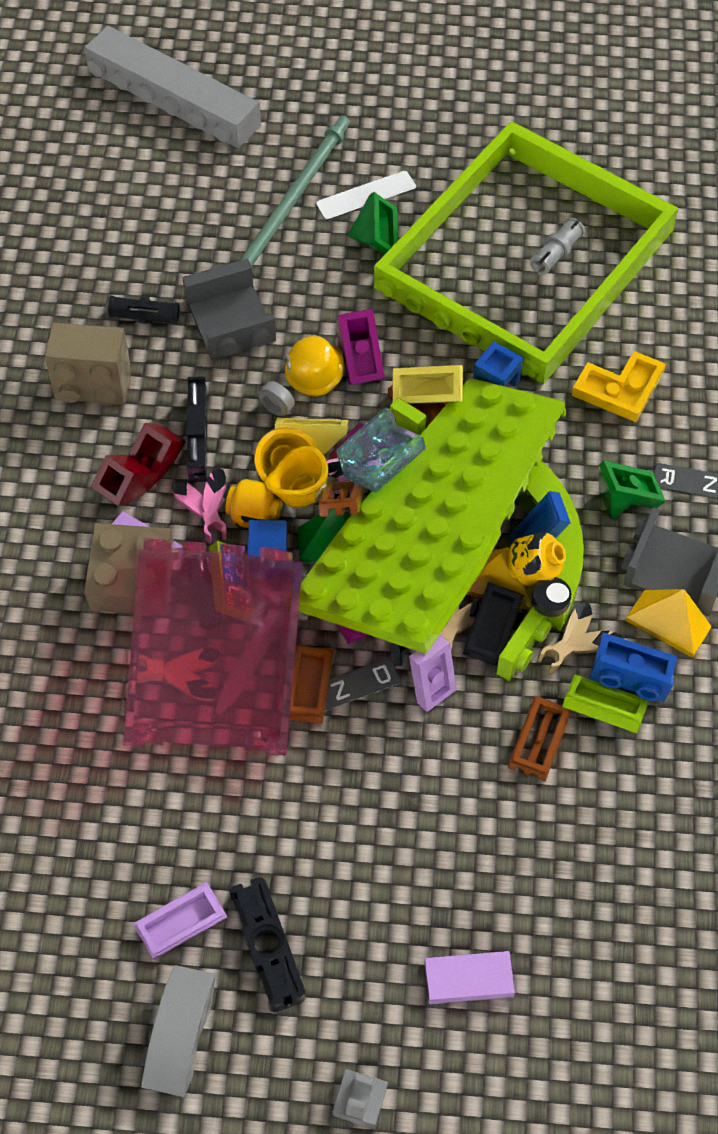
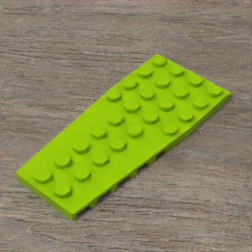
[289,378,566,654]

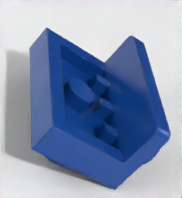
[589,633,678,703]

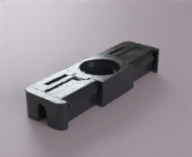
[187,376,208,482]
[230,877,305,1013]

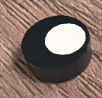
[531,577,572,617]

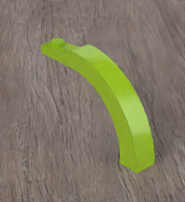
[497,460,584,681]

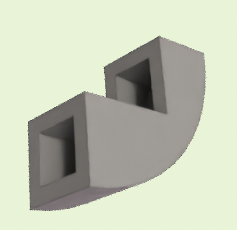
[141,965,216,1097]

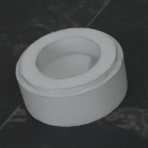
[259,381,295,416]

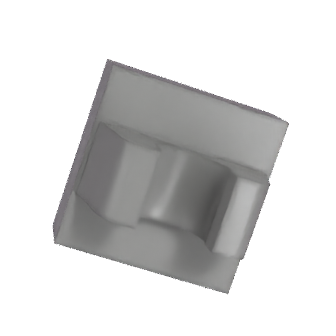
[332,1069,388,1129]

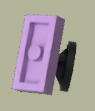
[391,635,457,712]

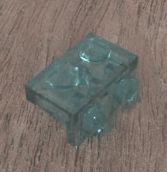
[336,408,426,493]

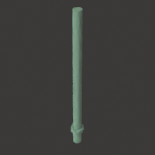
[240,115,350,267]

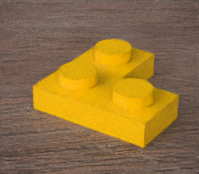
[571,351,666,423]

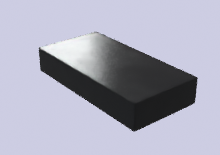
[462,582,524,667]

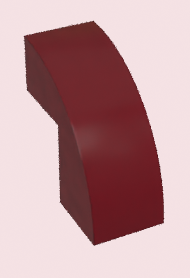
[91,423,186,506]

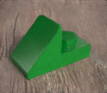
[599,461,666,519]

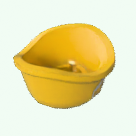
[285,335,344,397]
[254,428,317,483]
[265,446,328,508]

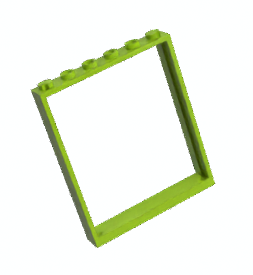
[374,121,678,385]

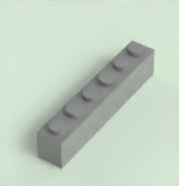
[84,26,261,149]

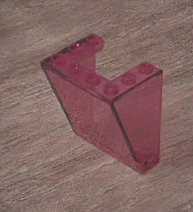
[122,538,303,756]

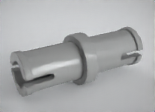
[530,218,585,275]

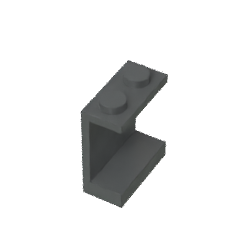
[182,258,276,360]
[621,507,718,616]

